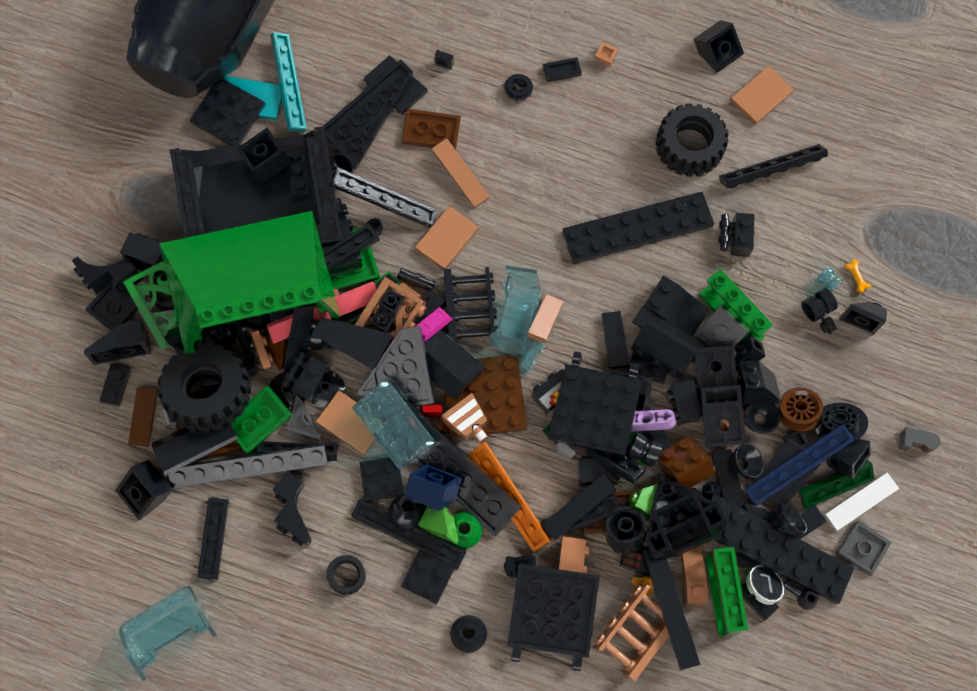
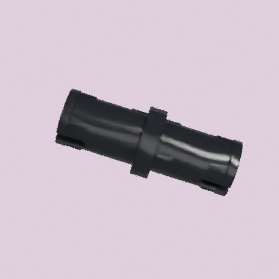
[397,267,436,291]

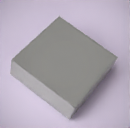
[555,443,576,462]

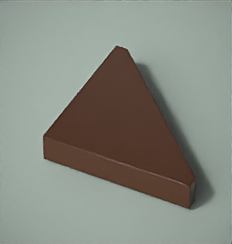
[264,334,287,371]

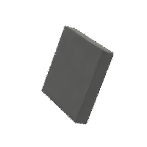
[695,306,749,347]
[836,520,892,576]

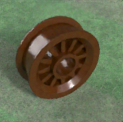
[778,387,823,432]

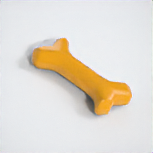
[844,259,871,294]

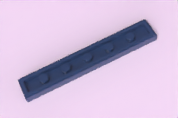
[744,424,855,506]

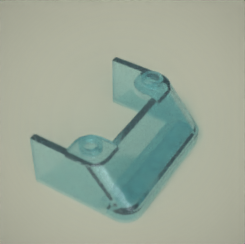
[490,265,541,359]
[119,586,217,681]

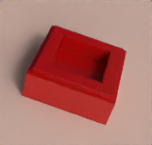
[423,405,442,417]

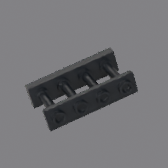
[444,266,499,343]

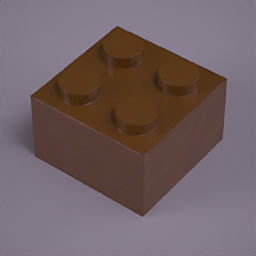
[657,436,714,488]

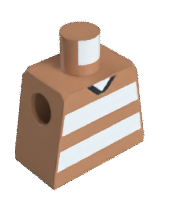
[442,393,488,444]

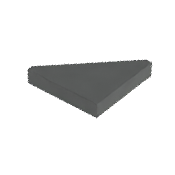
[285,395,321,441]

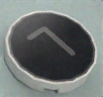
[746,565,784,605]

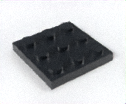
[189,79,266,146]

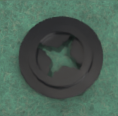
[504,74,533,102]

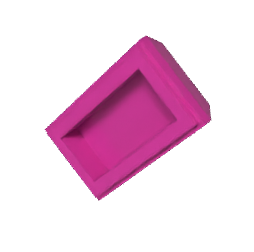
[416,307,453,342]

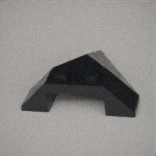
[645,472,728,558]

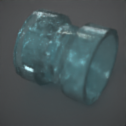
[817,266,843,292]

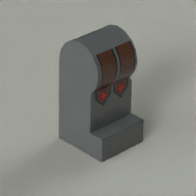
[899,427,941,453]

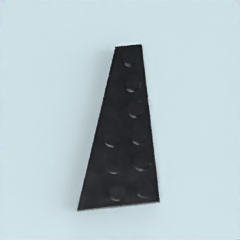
[323,59,413,170]

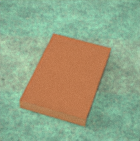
[730,66,794,125]
[415,206,479,270]
[316,391,386,456]

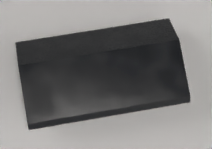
[424,329,486,400]
[151,424,239,475]

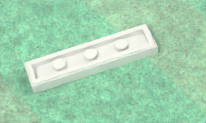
[824,473,899,532]

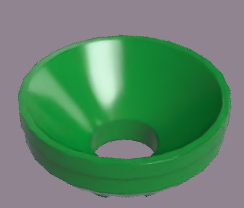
[450,512,482,549]

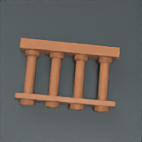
[592,584,669,681]

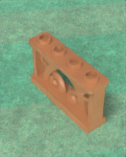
[355,277,426,363]

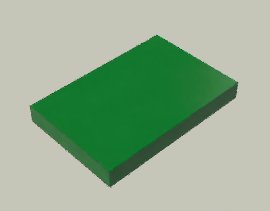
[231,386,293,454]

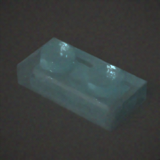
[520,340,546,375]

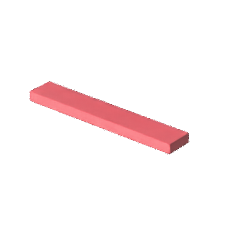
[266,282,376,343]

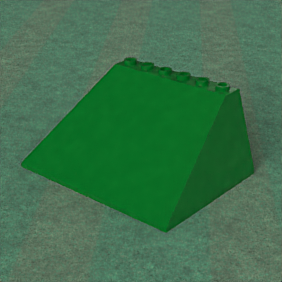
[159,211,340,354]

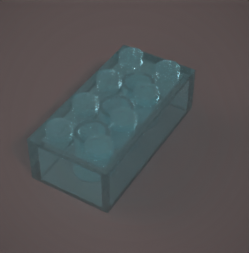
[352,381,436,470]

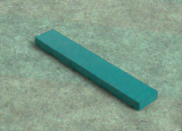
[270,32,307,133]

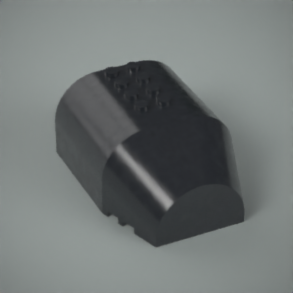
[126,0,275,98]

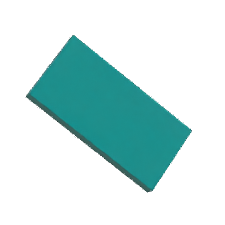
[209,76,282,121]

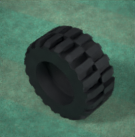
[656,103,729,177]

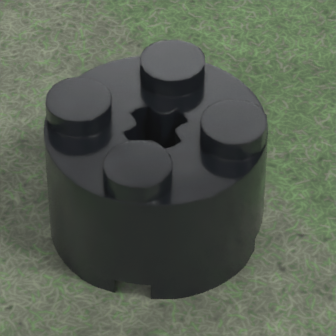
[605,506,646,553]

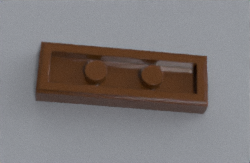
[128,387,158,447]

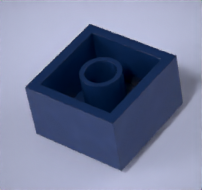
[404,464,462,511]

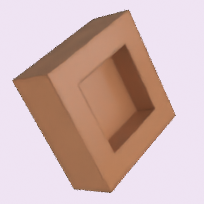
[594,42,618,66]

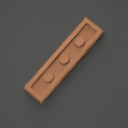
[432,139,490,208]

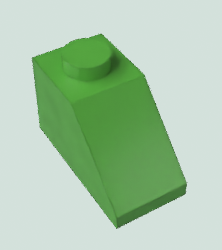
[628,484,658,521]
[418,507,459,544]

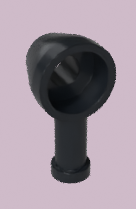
[783,579,818,610]

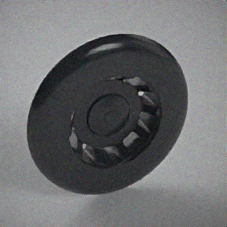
[814,403,868,443]

